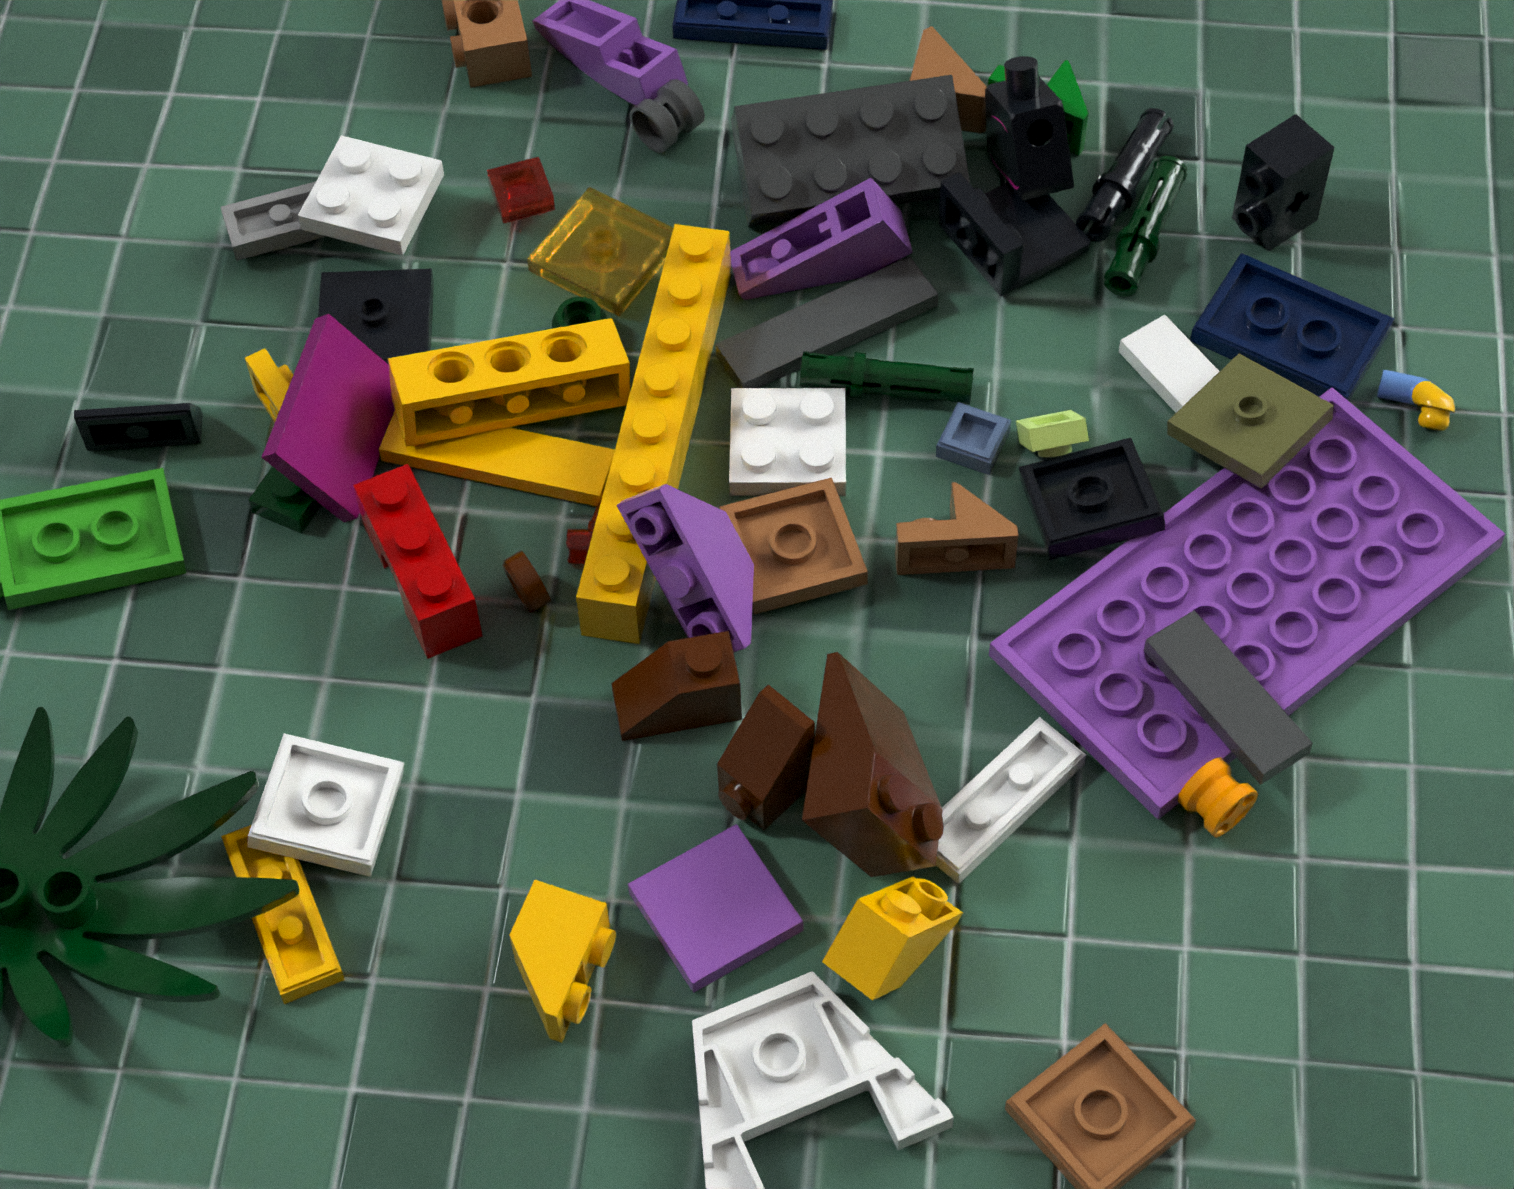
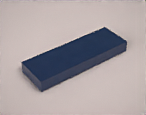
[672,0,833,50]

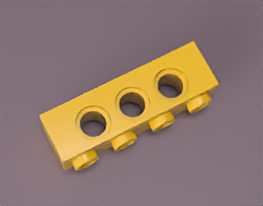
[388,318,630,447]

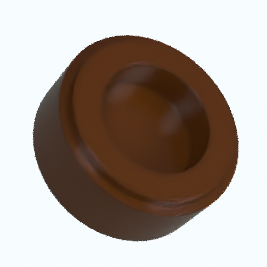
[502,550,551,612]

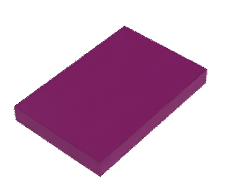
[261,314,395,522]

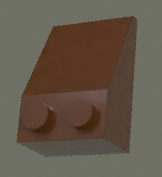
[802,652,944,877]

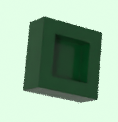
[248,466,321,534]

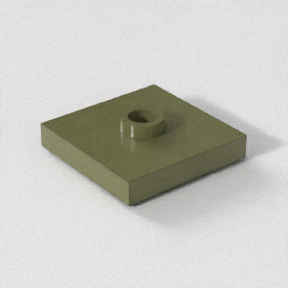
[1167,353,1334,489]

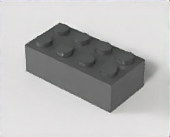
[731,75,970,227]

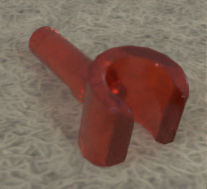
[566,496,603,564]

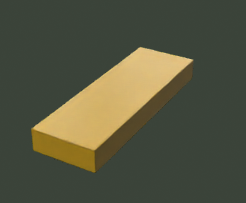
[221,824,345,1004]

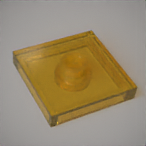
[527,187,673,317]

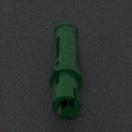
[1103,155,1188,297]
[800,351,974,405]

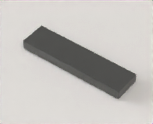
[715,256,938,388]

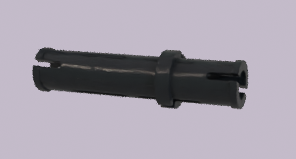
[1076,108,1174,242]

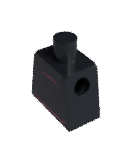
[985,56,1074,201]

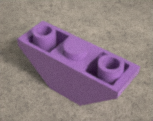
[616,484,754,652]

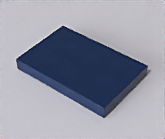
[1190,253,1395,401]

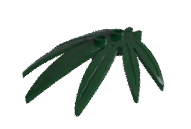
[0,707,300,1048]

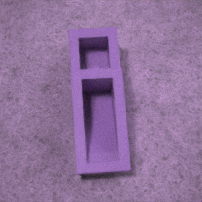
[532,0,688,105]

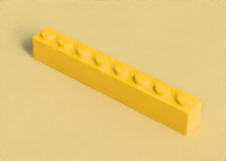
[576,224,731,644]

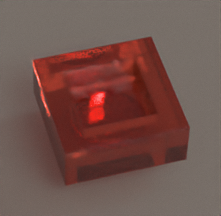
[487,157,555,224]

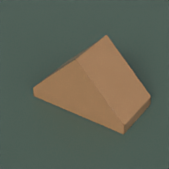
[910,26,987,133]

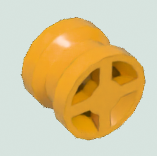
[1177,757,1258,838]

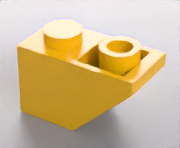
[822,876,963,1001]
[509,880,616,1043]

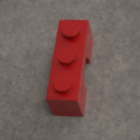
[353,464,483,659]

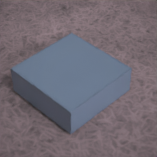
[936,402,1011,475]

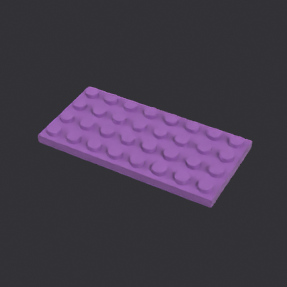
[989,388,1505,820]

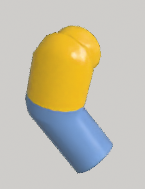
[1377,369,1455,431]

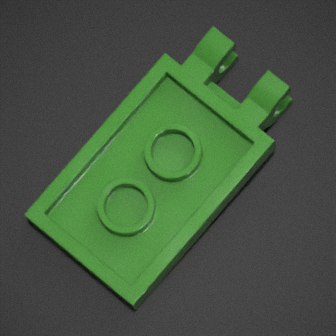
[0,468,186,610]

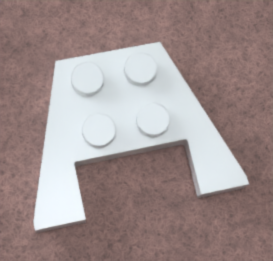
[692,971,954,1189]

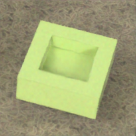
[1016,410,1089,457]

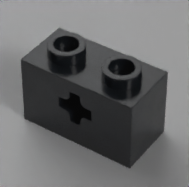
[1232,114,1335,251]

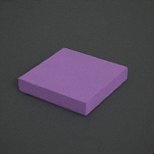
[628,824,803,993]

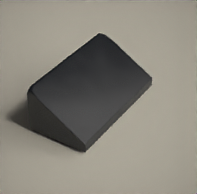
[74,403,203,451]

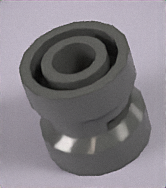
[630,79,705,153]

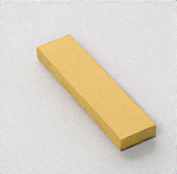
[379,411,615,507]

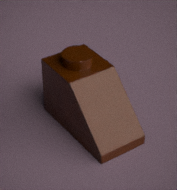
[611,631,742,741]
[717,684,815,831]

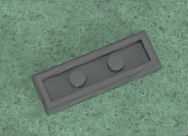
[1144,610,1313,785]

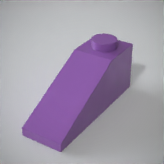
[730,178,913,300]

